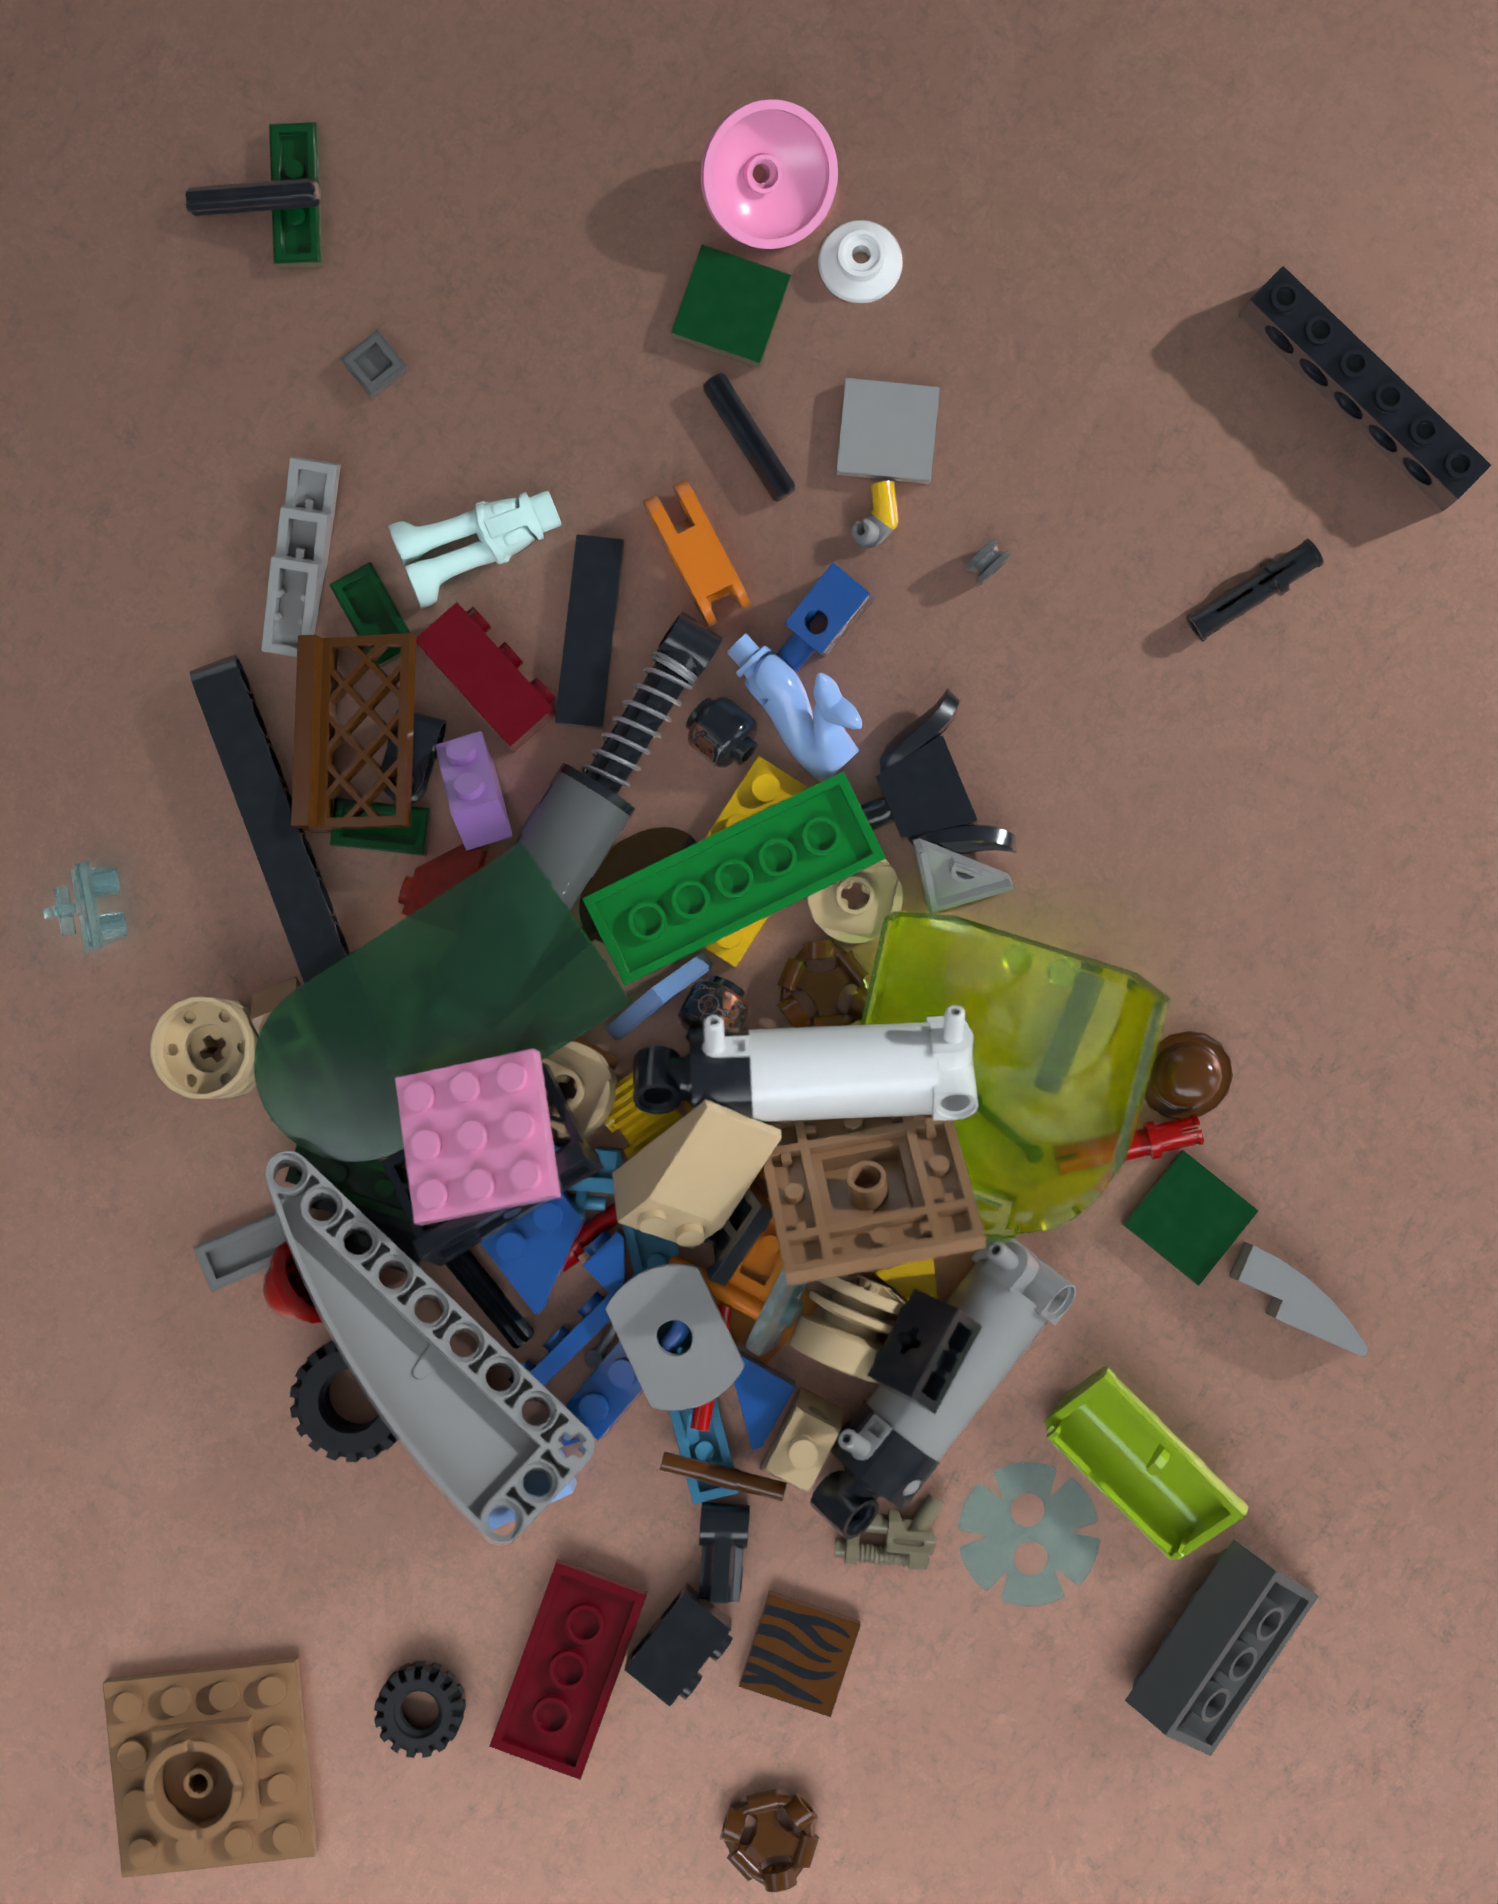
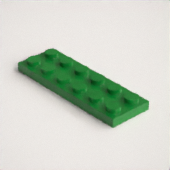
[582,771,886,986]

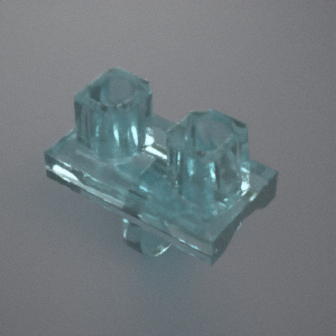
[43,862,128,954]

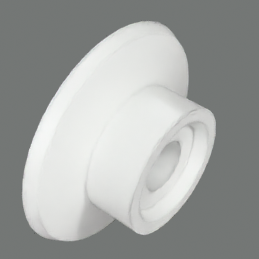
[818,220,903,304]

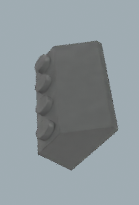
[1125,1539,1319,1756]

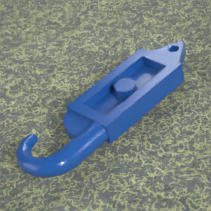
[562,1320,690,1446]

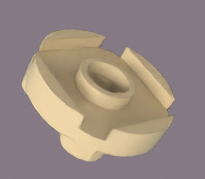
[807,859,903,944]
[538,1041,617,1140]

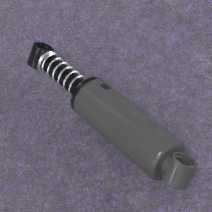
[424,611,723,1043]

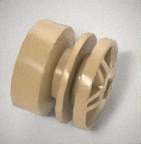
[150,997,273,1099]
[789,1273,907,1383]

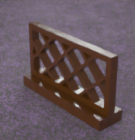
[291,633,416,833]

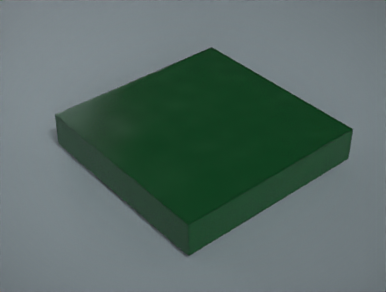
[671,244,791,368]
[1122,1150,1258,1286]

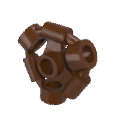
[777,939,875,1028]
[720,1789,819,1892]

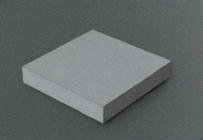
[836,378,940,484]

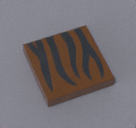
[739,1591,861,1717]

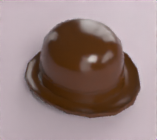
[1137,1031,1233,1119]

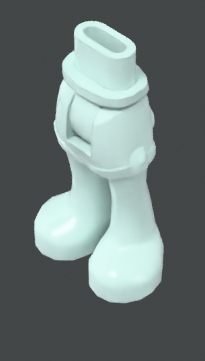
[388,490,562,609]

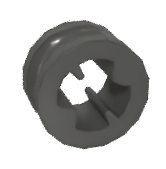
[964,538,1011,585]

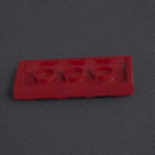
[489,1559,648,1780]

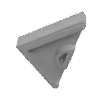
[913,838,1014,914]

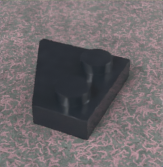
[704,1181,773,1286]

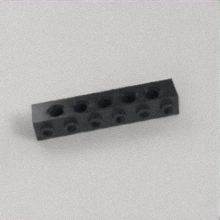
[1239,266,1491,511]

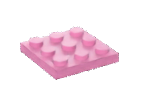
[395,1049,561,1225]

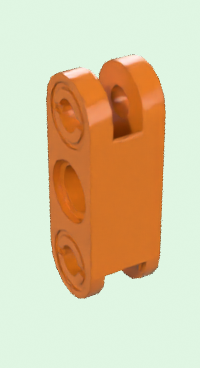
[643,479,751,627]

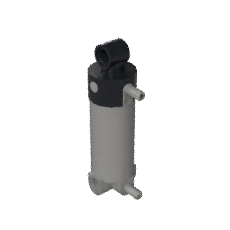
[810,1230,1076,1540]

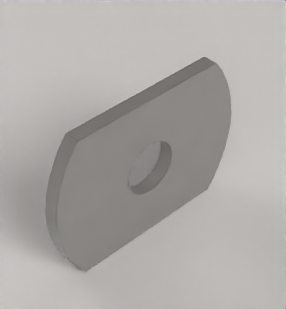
[605,1263,745,1410]

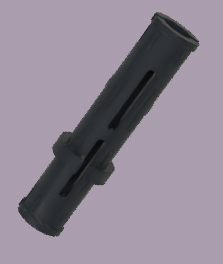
[1186,538,1324,642]

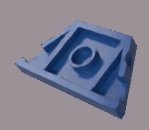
[480,1191,586,1315]

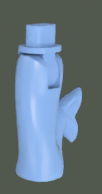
[727,633,862,782]

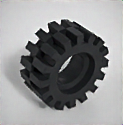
[374,1661,466,1758]

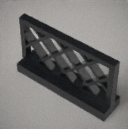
[382,1062,604,1266]

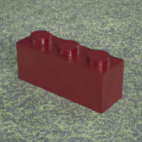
[416,602,556,753]

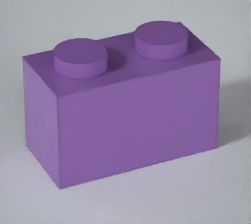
[435,731,513,851]

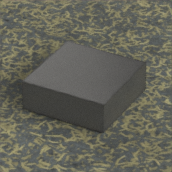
[341,330,409,400]

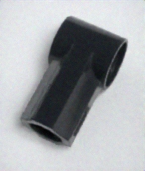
[698,1502,750,1603]

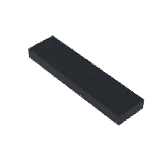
[555,534,625,730]

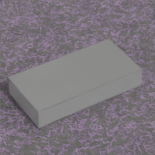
[193,1212,286,1292]

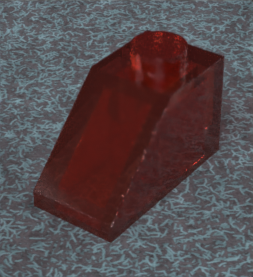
[398,843,491,932]

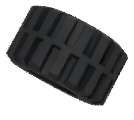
[290,1340,397,1462]

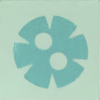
[958,1462,1100,1606]

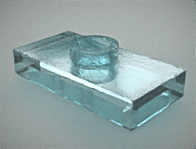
[745,1268,808,1357]

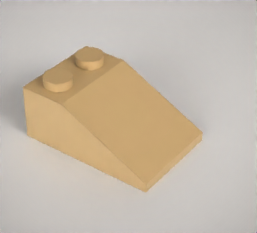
[612,1100,782,1249]

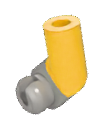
[852,481,898,548]

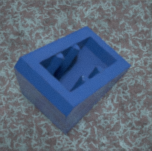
[734,1348,796,1450]

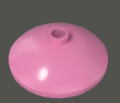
[701,99,838,249]

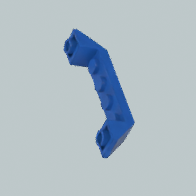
[508,1228,626,1407]

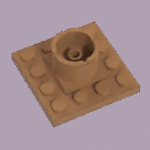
[763,1115,986,1286]
[103,1657,318,1878]

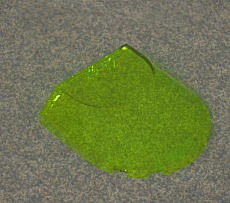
[860,911,1171,1239]

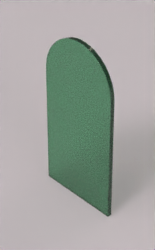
[254,842,631,1162]

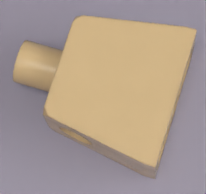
[759,1387,843,1492]

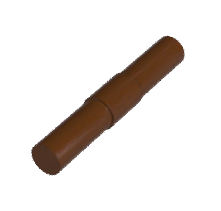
[660,1451,787,1502]

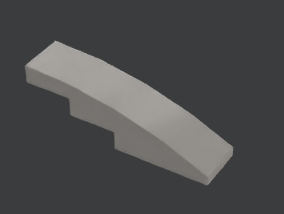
[261,456,341,657]

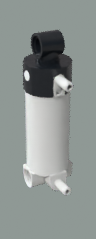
[633,1005,978,1122]

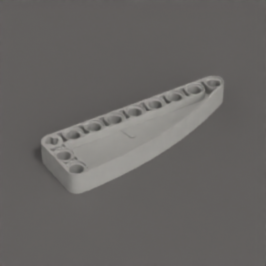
[265,1151,595,1546]

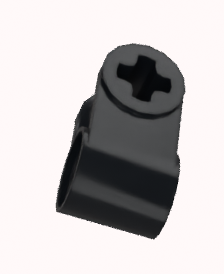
[379,708,446,803]

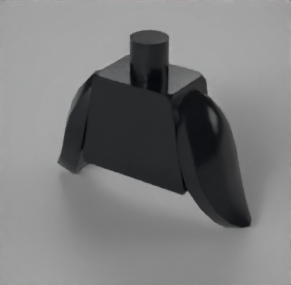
[860,688,1016,855]

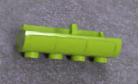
[1043,1366,1248,1561]

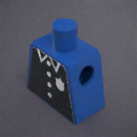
[776,563,875,672]

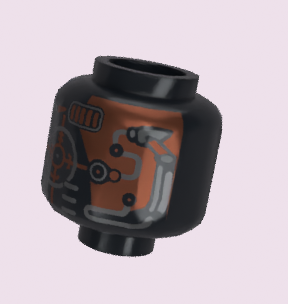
[686,697,758,768]
[678,976,749,1042]

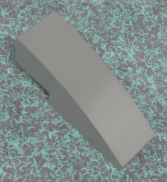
[1229,1242,1368,1358]

